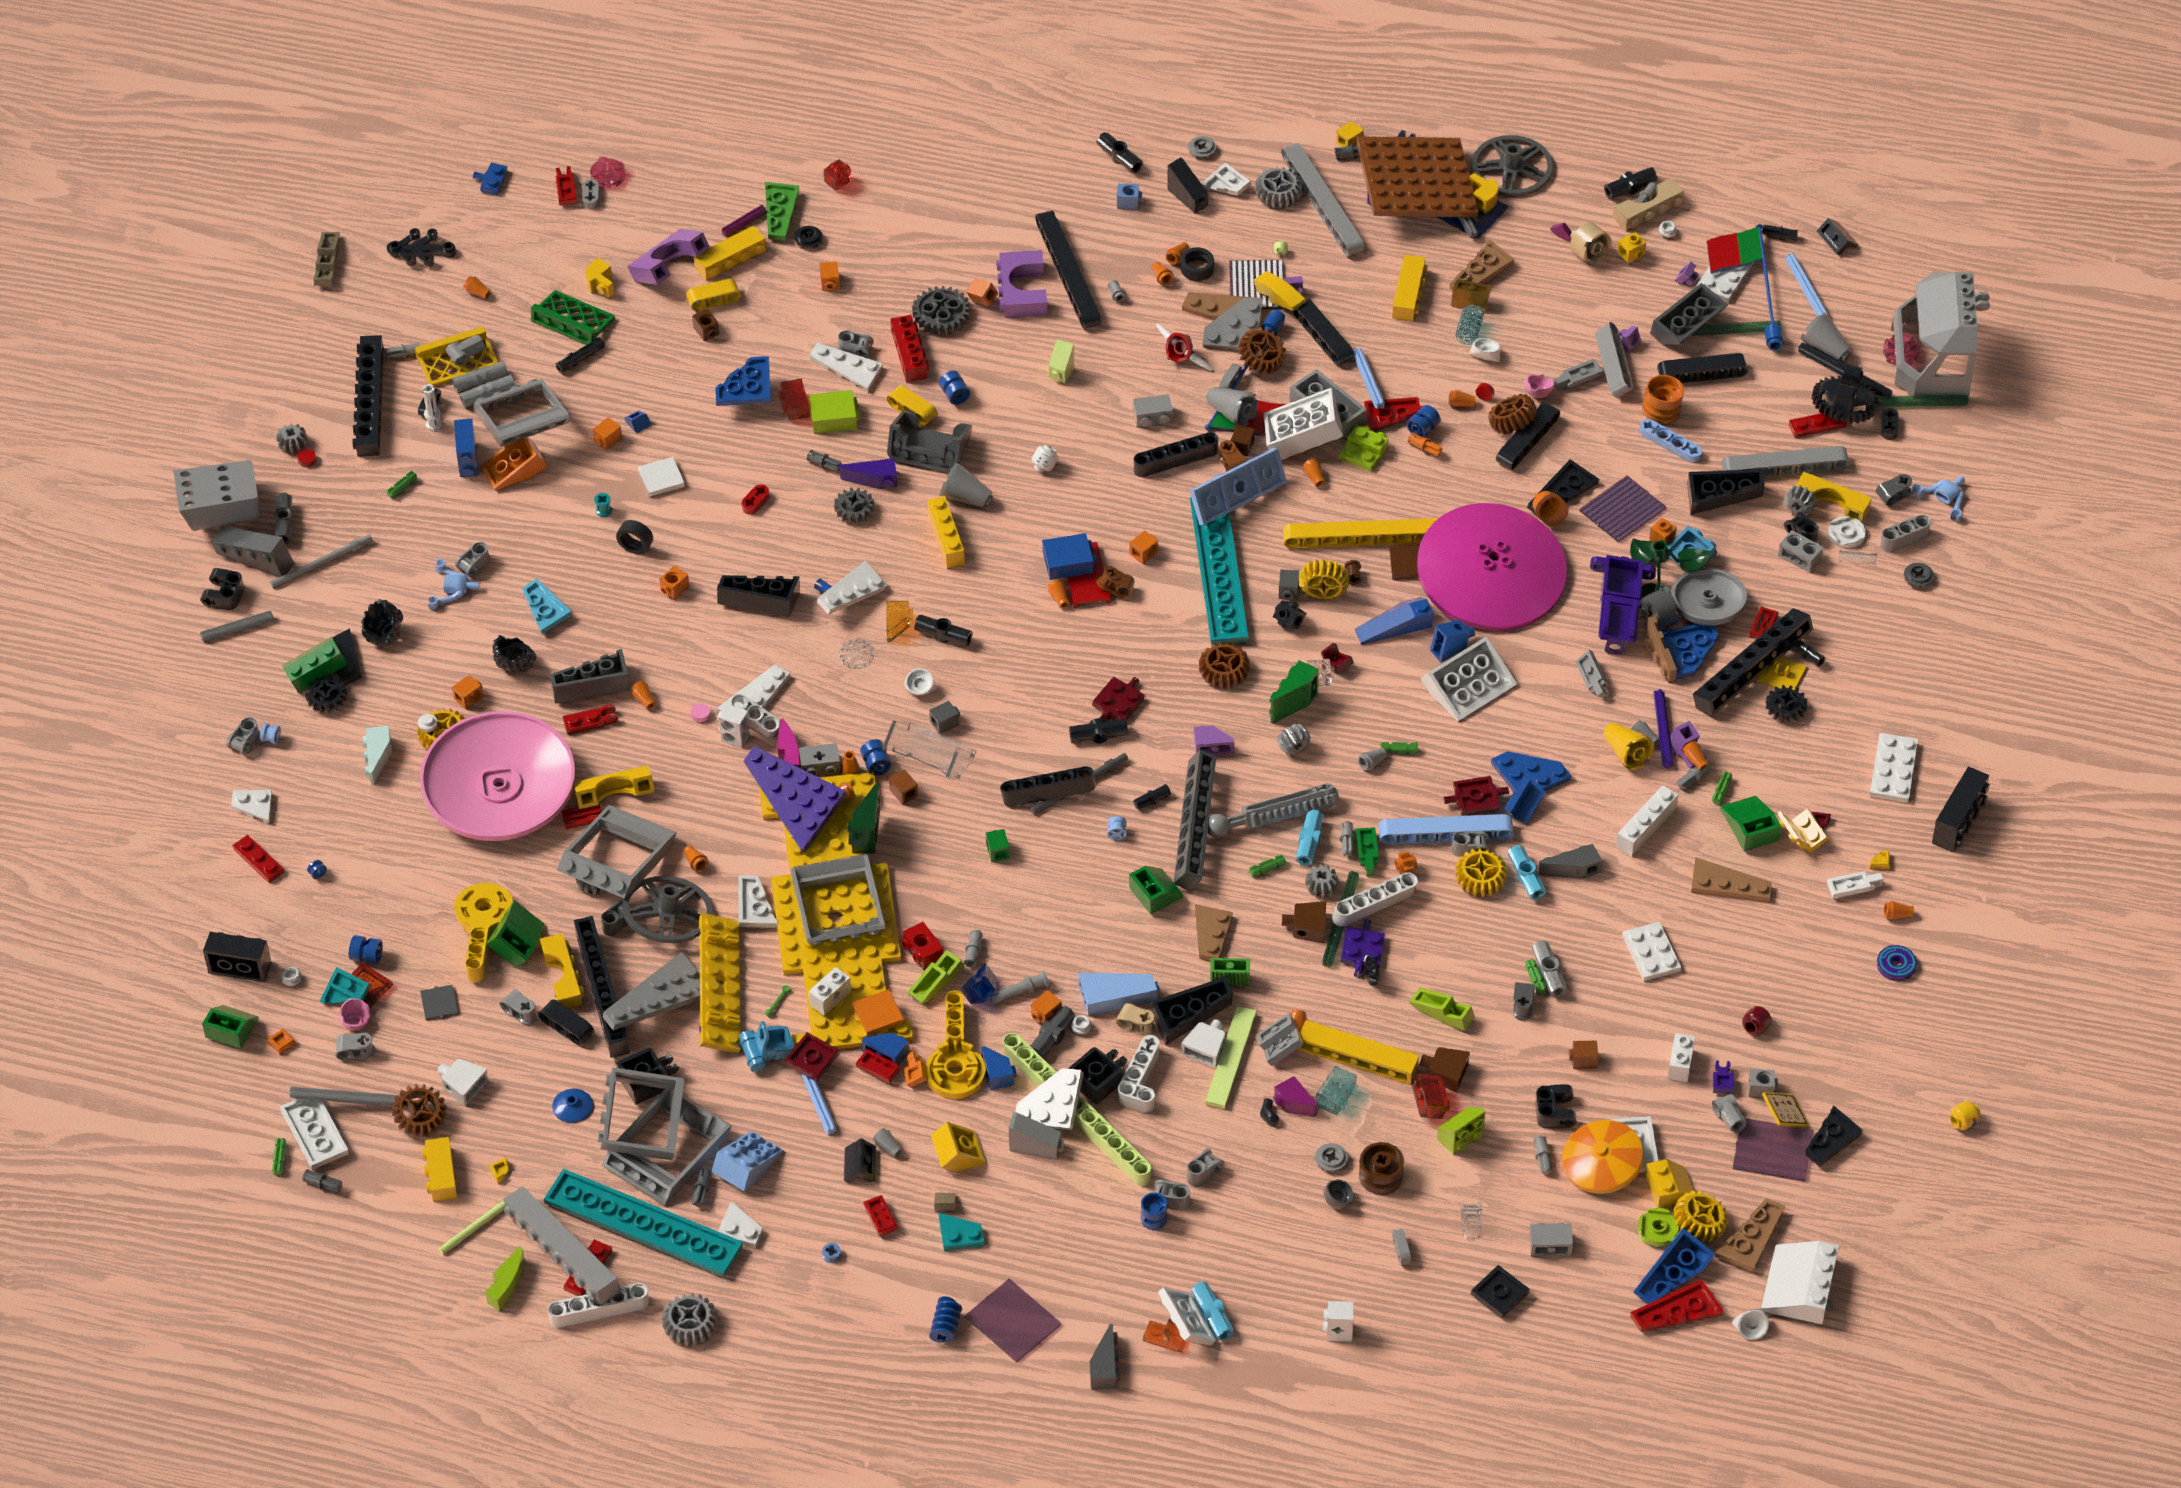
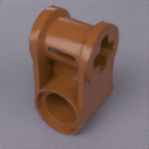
[1219,440,1246,472]
[1097,566,1135,599]

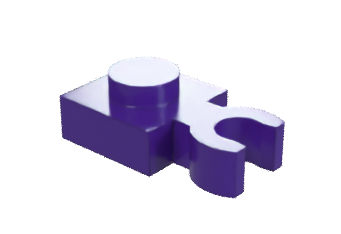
[1713,1060,1734,1094]

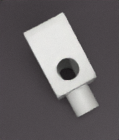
[1181,1020,1225,1069]
[437,1059,489,1107]

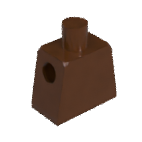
[1282,901,1326,943]
[1420,1047,1470,1093]

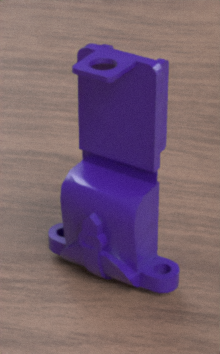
[1590,555,1656,655]

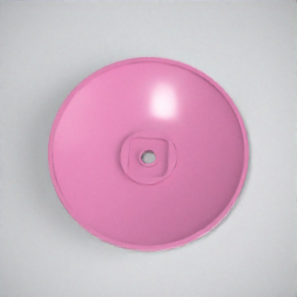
[420,711,575,841]

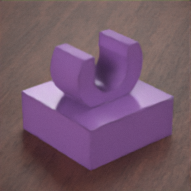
[1674,261,1699,286]
[1284,276,1303,295]
[1619,326,1642,352]

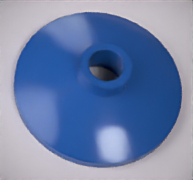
[552,1088,593,1123]

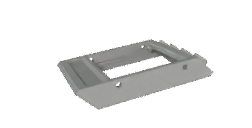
[473,379,570,447]
[557,805,677,899]
[789,854,885,945]
[602,1089,732,1206]

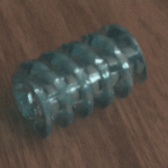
[1455,305,1485,345]

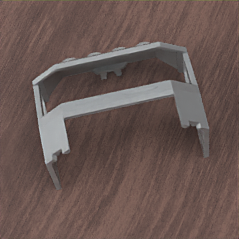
[1891,271,1990,400]

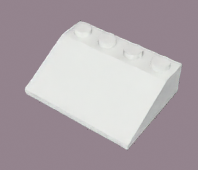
[1264,388,1343,460]
[1420,636,1517,722]
[1761,1241,1839,1324]

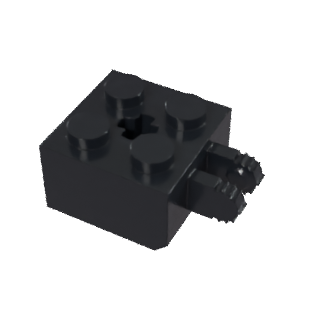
[1068,1047,1128,1105]
[616,1048,679,1105]

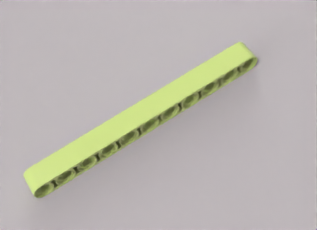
[1003,1033,1151,1186]

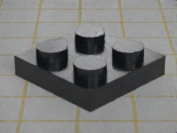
[1471,1265,1529,1318]

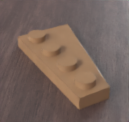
[1449,239,1514,291]
[1691,857,1772,902]

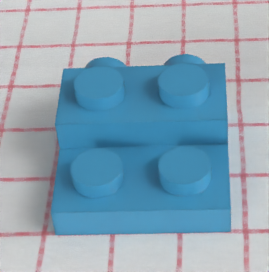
[1668,525,1717,572]

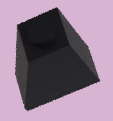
[1167,157,1208,213]

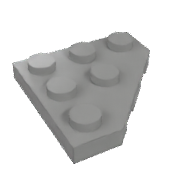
[1203,297,1263,350]

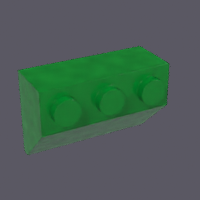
[283,636,348,693]

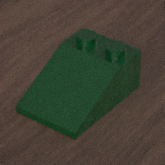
[847,784,881,854]

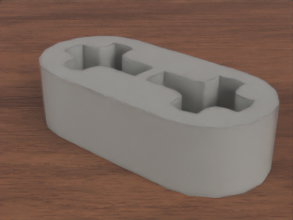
[582,179,599,209]
[1219,364,1242,389]
[1392,1229,1411,1266]

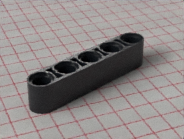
[1292,298,1354,366]
[1657,353,1748,383]
[1496,402,1560,470]
[1133,432,1219,477]
[1000,766,1096,807]

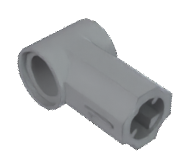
[446,335,485,366]
[1712,1094,1746,1133]

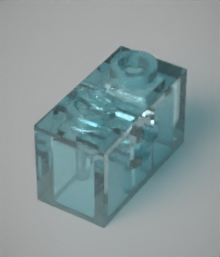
[1316,1065,1358,1116]

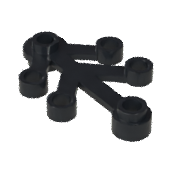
[386,228,456,266]

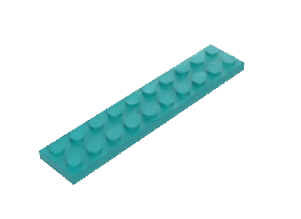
[1190,497,1248,645]
[543,1168,743,1277]

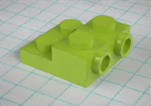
[1339,425,1389,472]

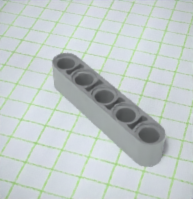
[1595,322,1633,399]

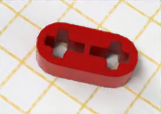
[741,484,770,514]

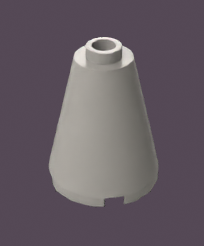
[1800,312,1851,361]
[1206,387,1258,426]
[940,463,993,508]

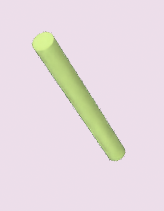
[438,1201,505,1255]

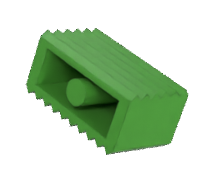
[1210,958,1250,987]

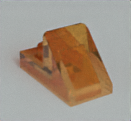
[1143,1318,1187,1353]

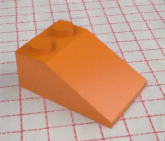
[481,437,548,491]

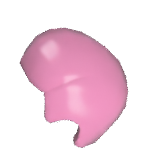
[1524,374,1554,398]
[340,998,370,1031]

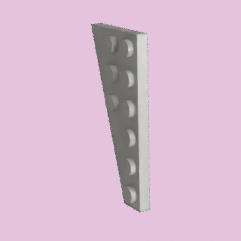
[603,952,700,1030]

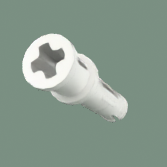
[422,384,442,431]

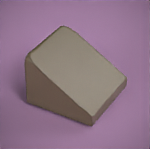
[934,1193,956,1212]

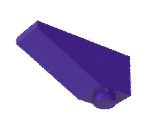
[839,458,898,489]

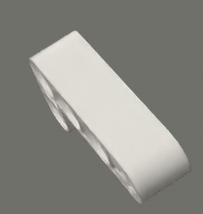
[1118,1035,1160,1113]

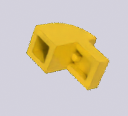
[1469,173,1498,214]
[585,257,614,299]

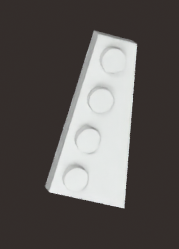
[817,561,888,615]

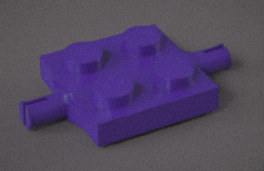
[1340,919,1385,978]

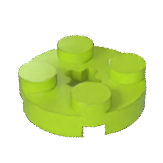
[1638,1208,1679,1247]

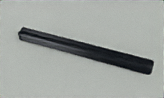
[1798,342,1893,400]

